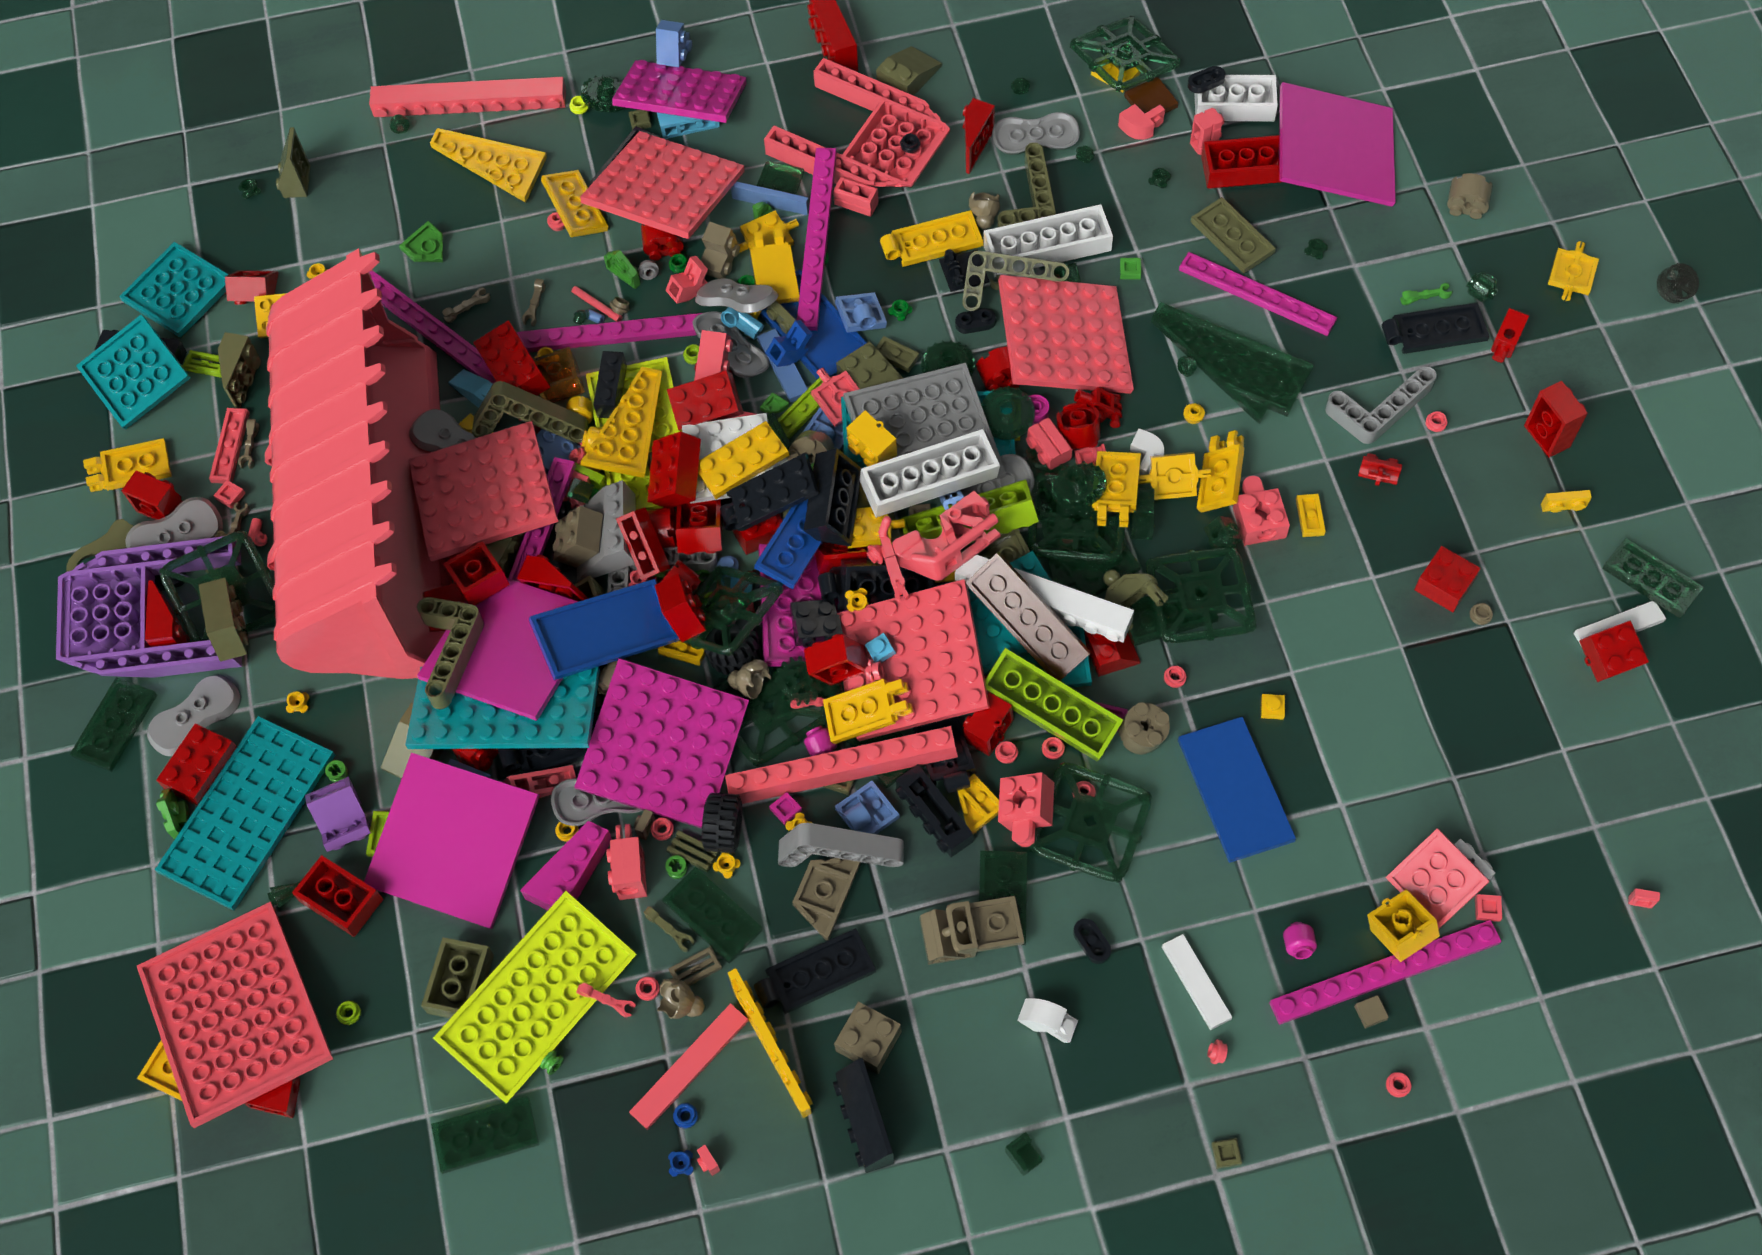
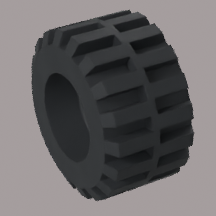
[702,615,763,675]
[702,793,742,853]

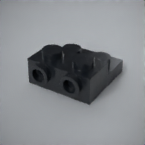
[789,599,843,647]

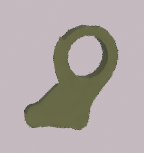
[66,519,133,572]

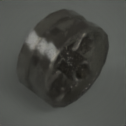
[1657,263,1699,304]

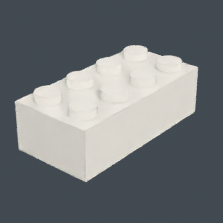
[1194,75,1278,122]

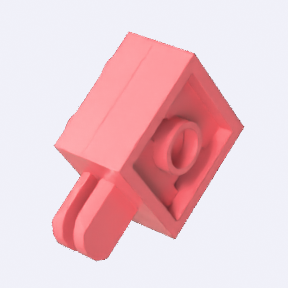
[1233,476,1290,546]
[998,772,1054,847]
[606,824,647,900]

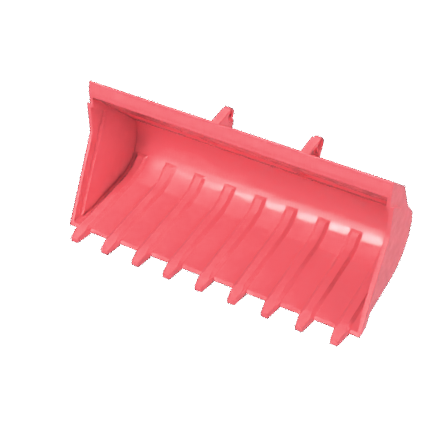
[265,248,452,679]

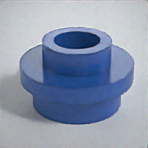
[673,1103,698,1129]

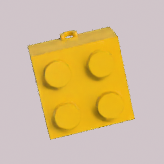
[846,410,897,467]
[1367,889,1440,962]

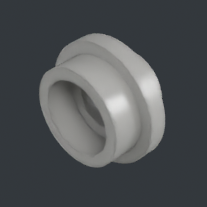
[638,260,659,280]

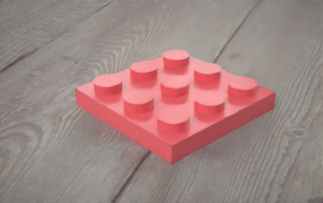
[1386,828,1490,929]

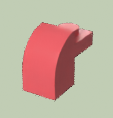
[1118,104,1165,140]
[665,256,708,304]

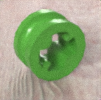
[325,760,348,783]
[665,855,687,879]
[540,1050,564,1075]

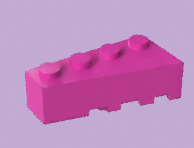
[520,821,612,911]

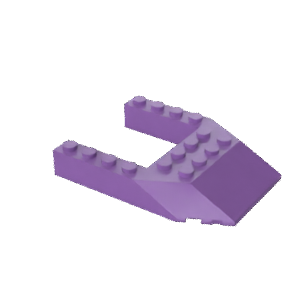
[56,535,242,678]

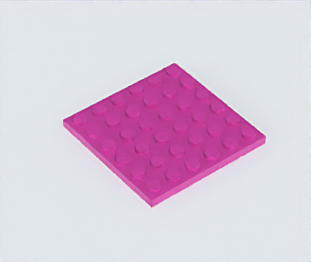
[574,658,749,829]

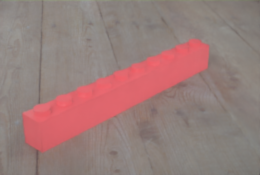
[369,77,566,117]
[725,726,958,804]

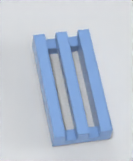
[939,490,964,510]

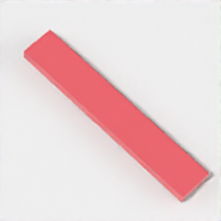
[629,1003,748,1130]

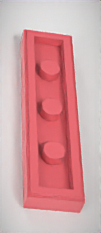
[209,408,250,484]

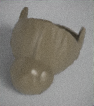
[969,192,1000,229]
[728,660,772,699]
[657,978,705,1019]

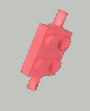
[811,367,859,427]

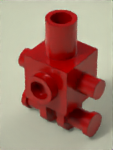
[1074,387,1122,428]

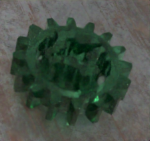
[774,656,824,706]

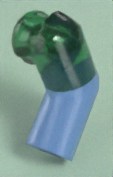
[573,309,605,325]

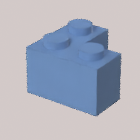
[656,20,692,67]

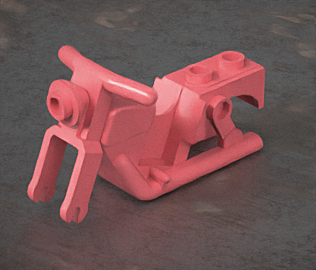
[867,491,1001,602]

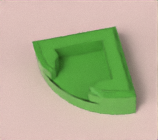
[752,201,773,219]
[760,392,789,414]

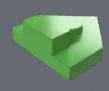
[399,221,443,262]
[604,250,640,289]
[156,788,190,839]

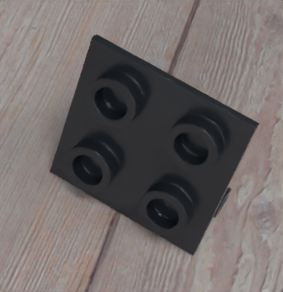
[939,249,990,292]

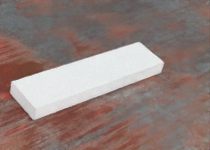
[1574,600,1666,647]
[1162,934,1232,1031]

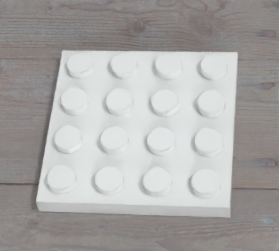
[682,413,773,504]

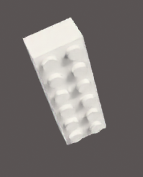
[984,204,1113,277]
[859,429,1000,518]

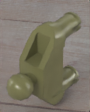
[1103,570,1168,631]

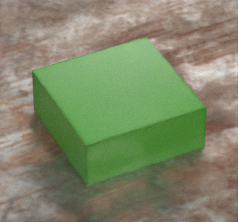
[1120,258,1141,279]

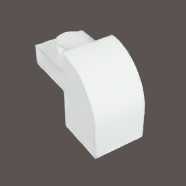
[1130,429,1164,475]
[1017,998,1078,1043]

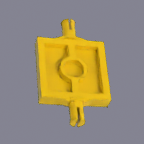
[739,210,799,253]
[1547,241,1599,301]
[1138,452,1211,500]
[848,507,905,549]

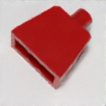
[1491,308,1529,363]
[244,1077,300,1118]

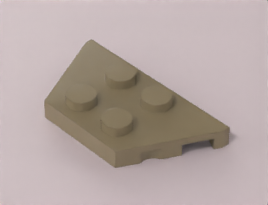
[792,858,861,941]

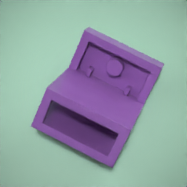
[305,777,371,852]

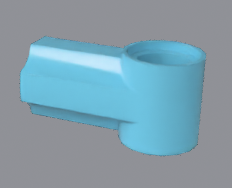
[721,307,764,340]

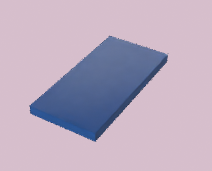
[760,269,866,379]
[529,579,680,680]
[1178,717,1296,863]

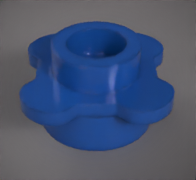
[668,1150,694,1177]

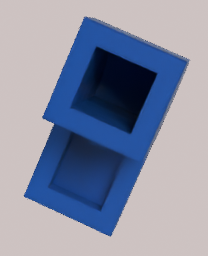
[765,320,812,367]

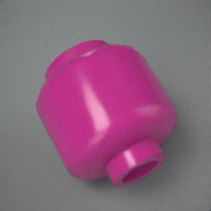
[804,726,837,756]
[1283,922,1317,959]

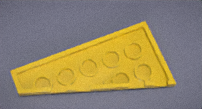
[430,128,547,203]
[580,367,662,478]
[728,968,813,1118]

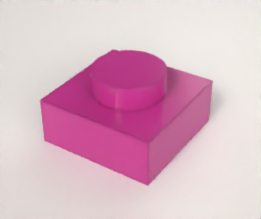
[769,792,802,825]

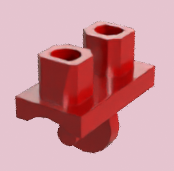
[1358,453,1402,486]

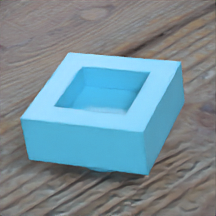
[865,633,896,663]

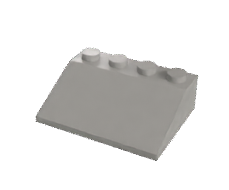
[577,480,636,582]

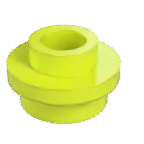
[569,96,589,114]

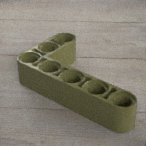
[997,143,1056,228]
[962,251,1069,311]
[472,381,588,443]
[417,597,484,709]

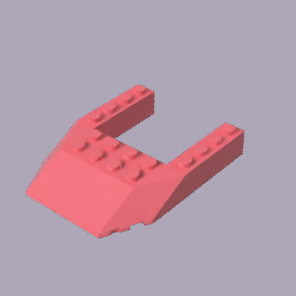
[764,58,950,187]

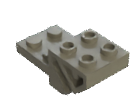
[919,896,1024,965]

